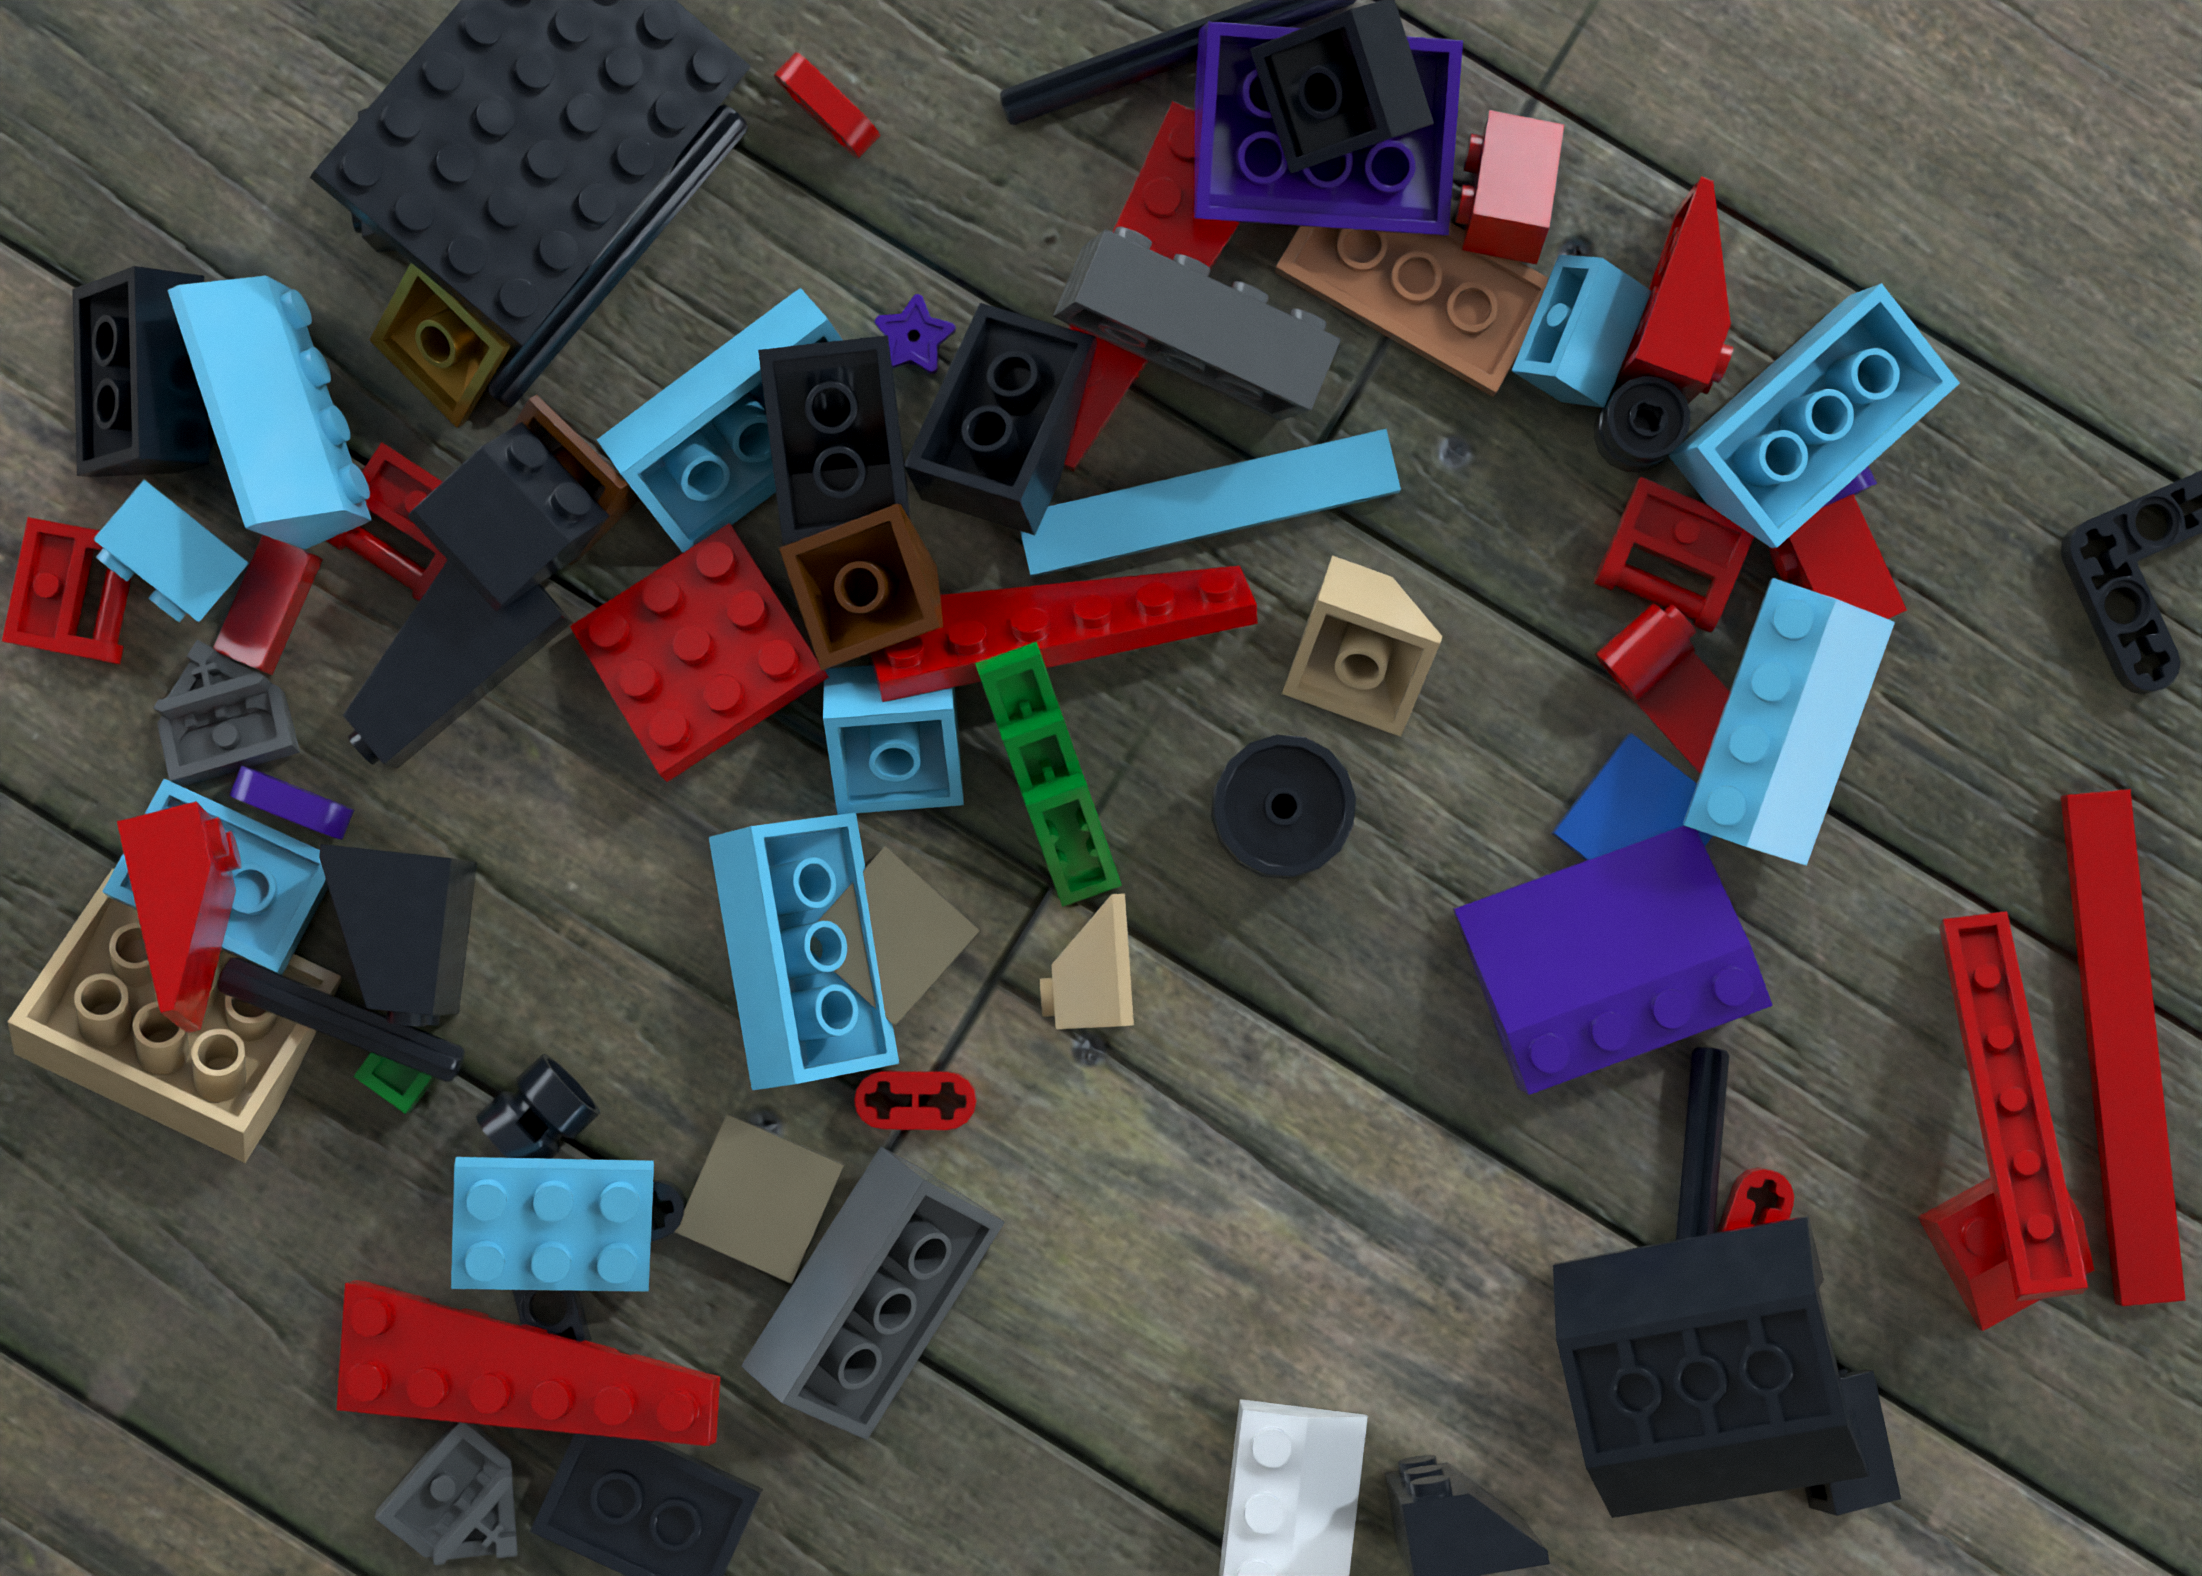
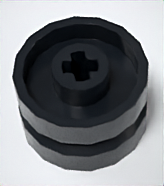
[1211,734,1356,879]

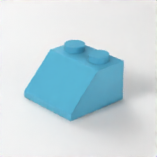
[823,665,964,815]

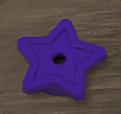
[874,294,956,374]

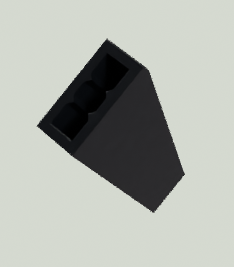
[343,560,573,768]

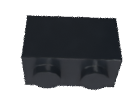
[1250,0,1434,174]
[408,422,610,612]

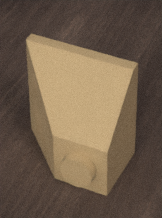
[1282,555,1442,737]
[1040,893,1134,1029]

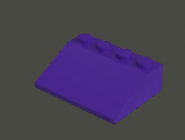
[1194,21,1463,236]
[1453,825,1773,1095]

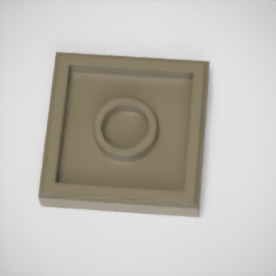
[810,846,981,1026]
[675,1113,846,1284]

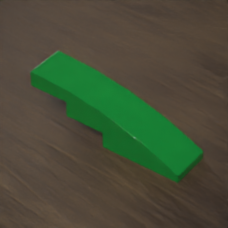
[975,642,1122,907]

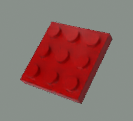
[570,523,829,782]

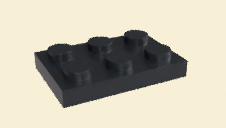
[530,1434,763,1576]

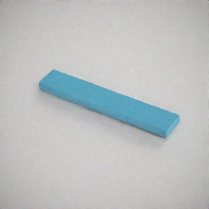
[1020,429,1401,578]

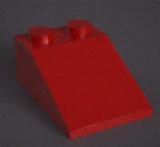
[1616,176,1733,404]
[117,801,242,1033]

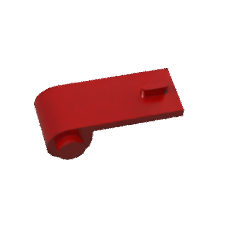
[1595,604,1730,774]

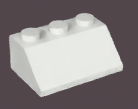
[1219,1399,1368,1576]

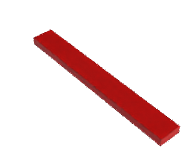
[2060,789,2186,1306]

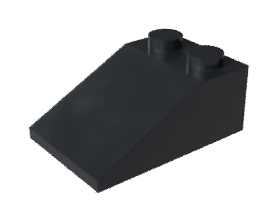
[904,303,1098,536]
[758,335,912,544]

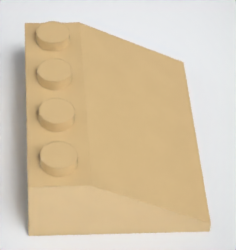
[8,868,341,1163]

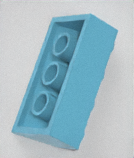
[168,276,372,549]
[1668,283,1960,548]
[596,288,842,553]
[1683,578,1895,866]
[709,812,899,1090]

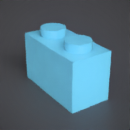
[1512,255,1651,408]
[93,479,249,622]

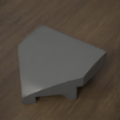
[154,640,300,787]
[375,1422,517,1565]

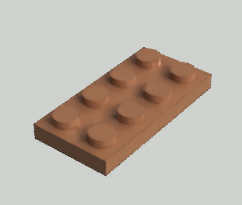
[1275,222,1549,397]

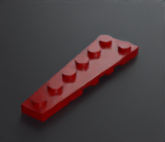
[1064,101,1243,472]
[869,565,1258,702]
[336,1280,720,1446]

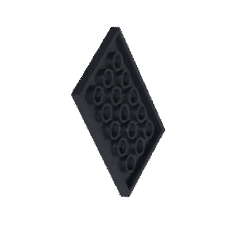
[310,0,751,351]

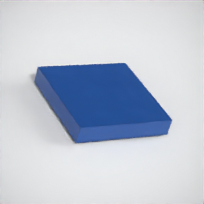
[1551,733,1713,860]

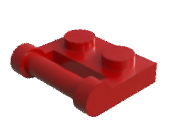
[326,442,448,602]
[1593,477,1754,633]
[2,517,132,665]

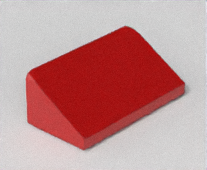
[213,535,323,675]

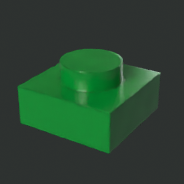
[353,1053,435,1114]

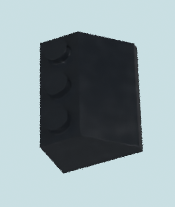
[72,266,214,477]
[1384,1455,1550,1576]

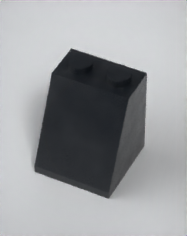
[319,844,477,1027]

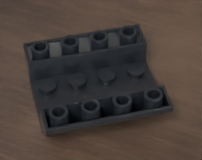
[1553,1215,1870,1518]

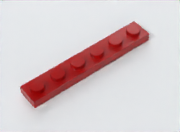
[1939,911,2088,1301]

